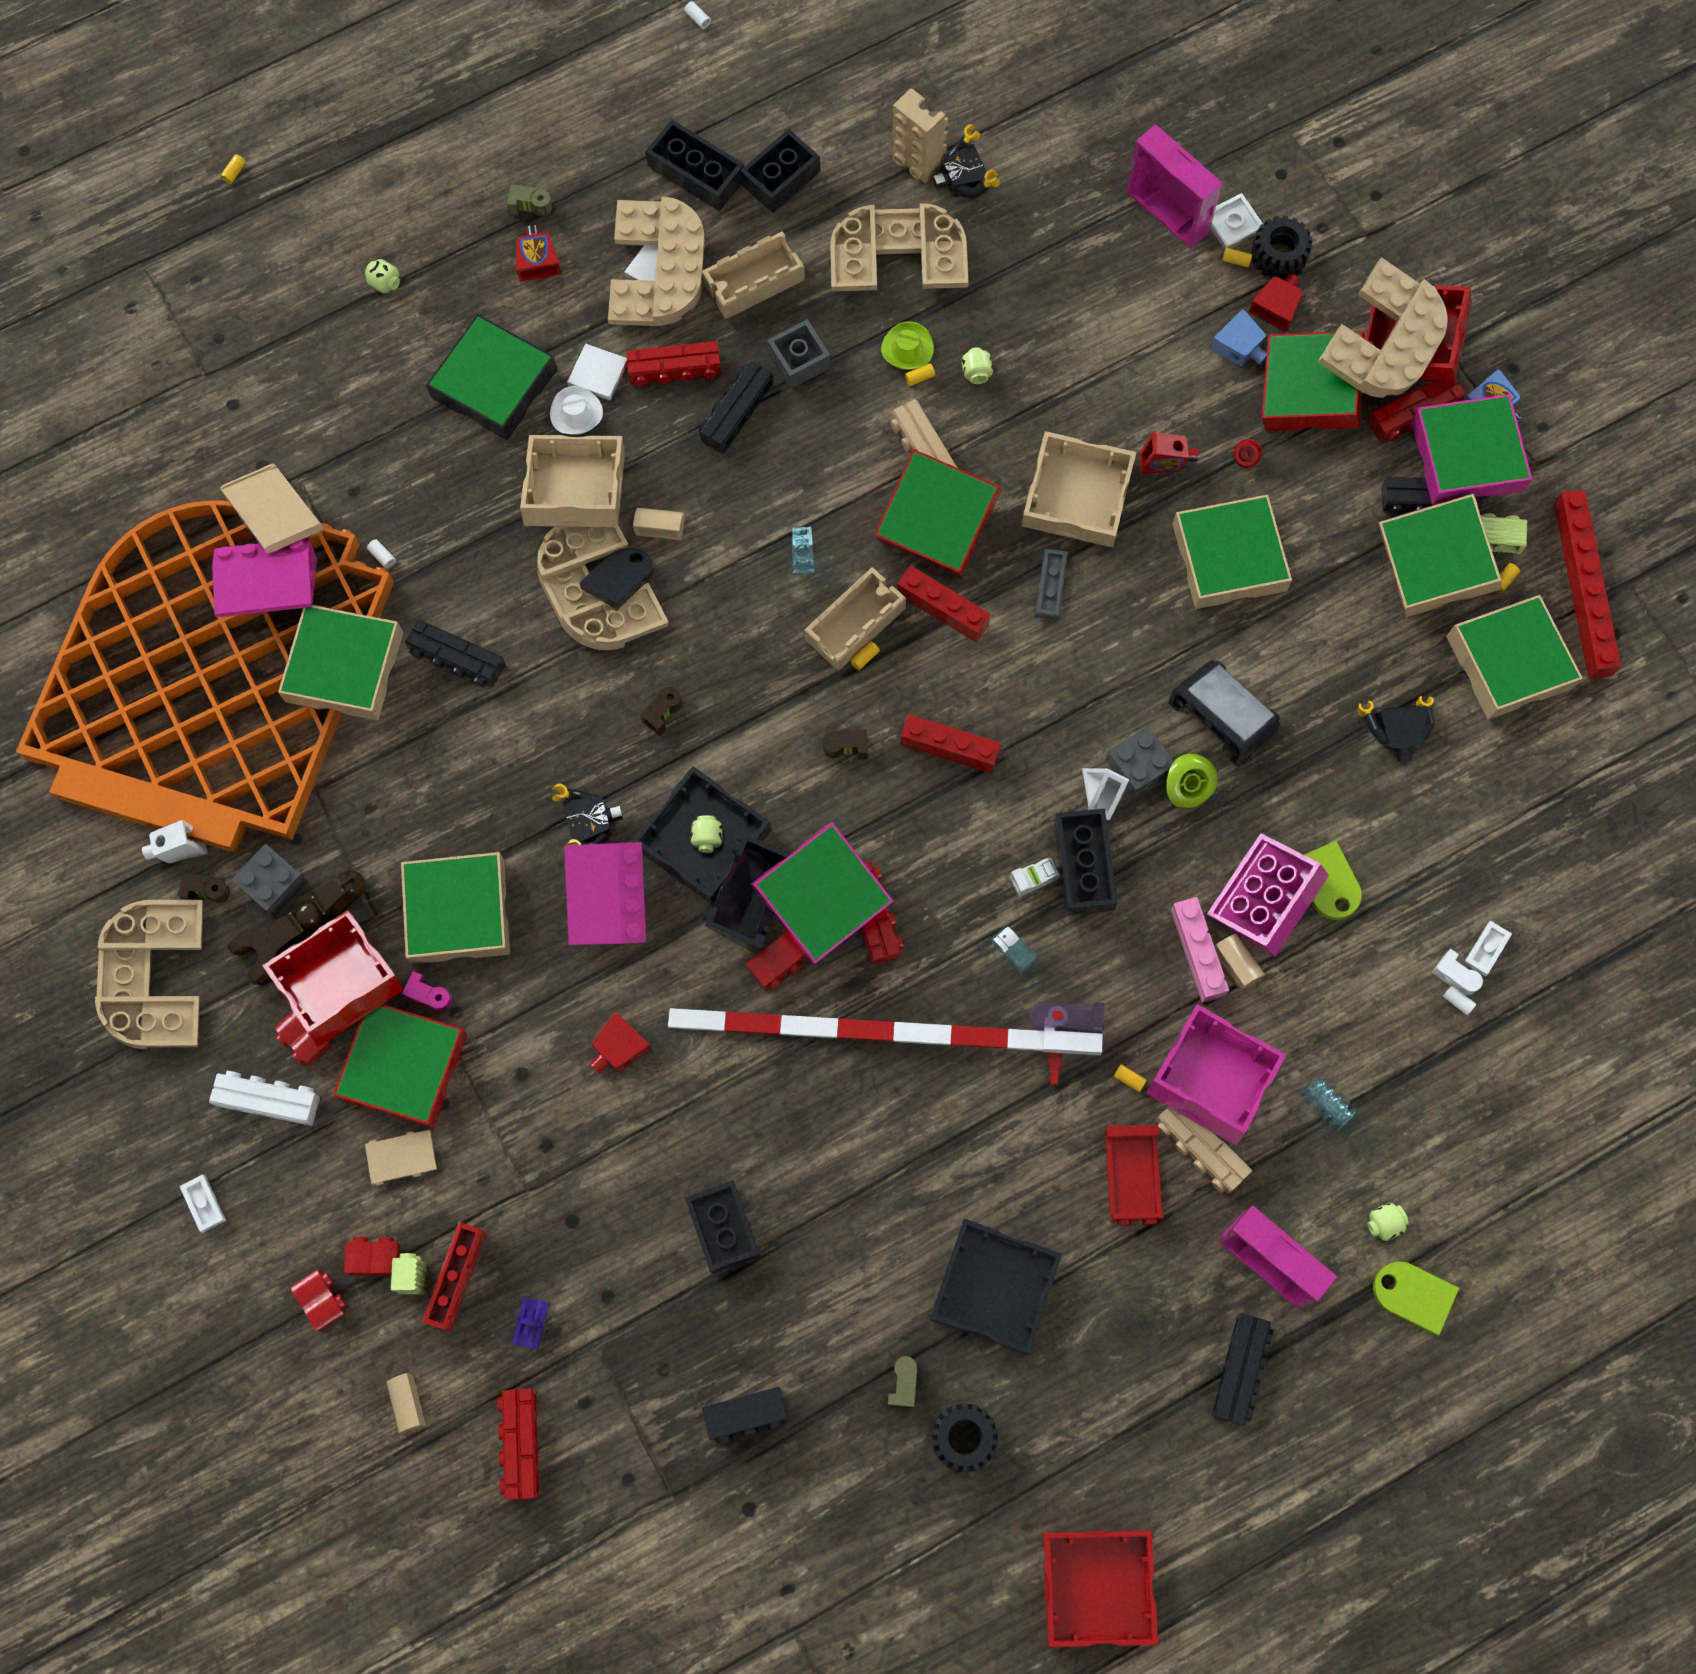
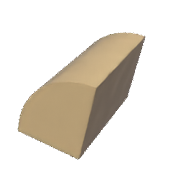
[633,508,685,540]
[1215,934,1265,991]
[386,1373,426,1434]

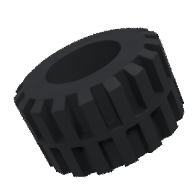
[1251,215,1313,280]
[931,1403,998,1472]

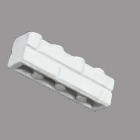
[209,1071,320,1126]

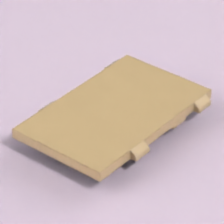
[365,1130,437,1186]

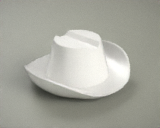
[550,386,603,435]

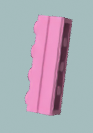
[1170,897,1230,1003]

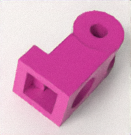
[402,971,452,1012]

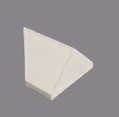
[1082,768,1129,821]

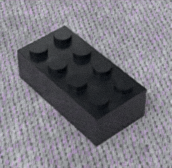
[645,119,745,211]
[1054,808,1118,915]

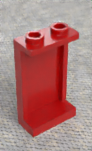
[1105,1125,1164,1226]

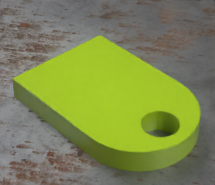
[1304,841,1362,920]
[1373,1262,1459,1336]

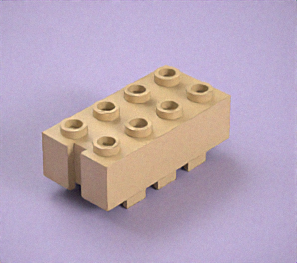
[892,88,948,184]
[702,231,805,320]
[804,567,906,671]

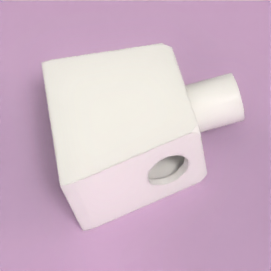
[142,820,208,863]

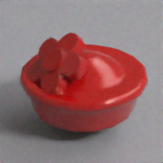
[1233,439,1262,468]

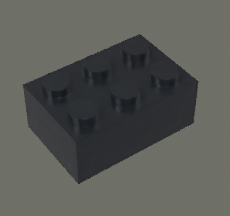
[740,129,821,213]
[685,1180,761,1274]
[702,1387,789,1444]

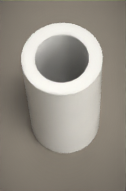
[684,1,711,29]
[367,539,396,569]
[1443,985,1476,1015]

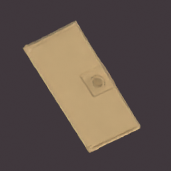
[220,464,323,553]

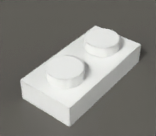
[1464,921,1512,976]
[180,1175,226,1233]

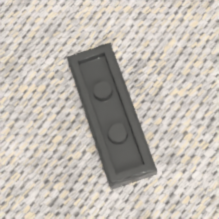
[1035,548,1068,620]

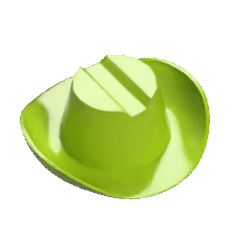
[881,321,934,370]
[1166,754,1218,808]

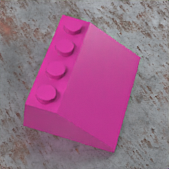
[212,538,317,618]
[1207,833,1329,957]
[564,842,646,945]

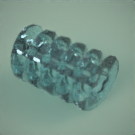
[1300,1077,1358,1131]

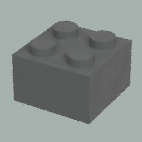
[767,319,831,389]
[1105,726,1174,799]
[231,844,308,918]

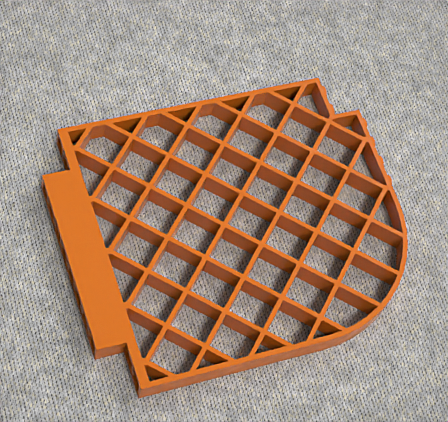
[16,501,394,854]

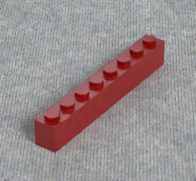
[1554,490,1621,679]

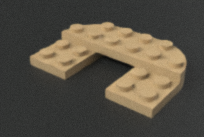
[608,197,705,326]
[830,203,968,291]
[1318,257,1447,398]
[537,525,669,650]
[95,900,203,1049]

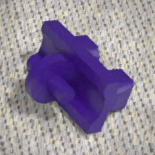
[512,1297,549,1350]

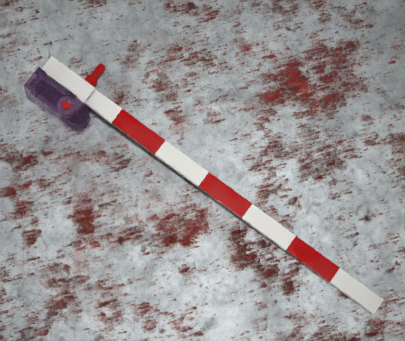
[668,1002,1105,1086]

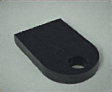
[580,548,653,610]

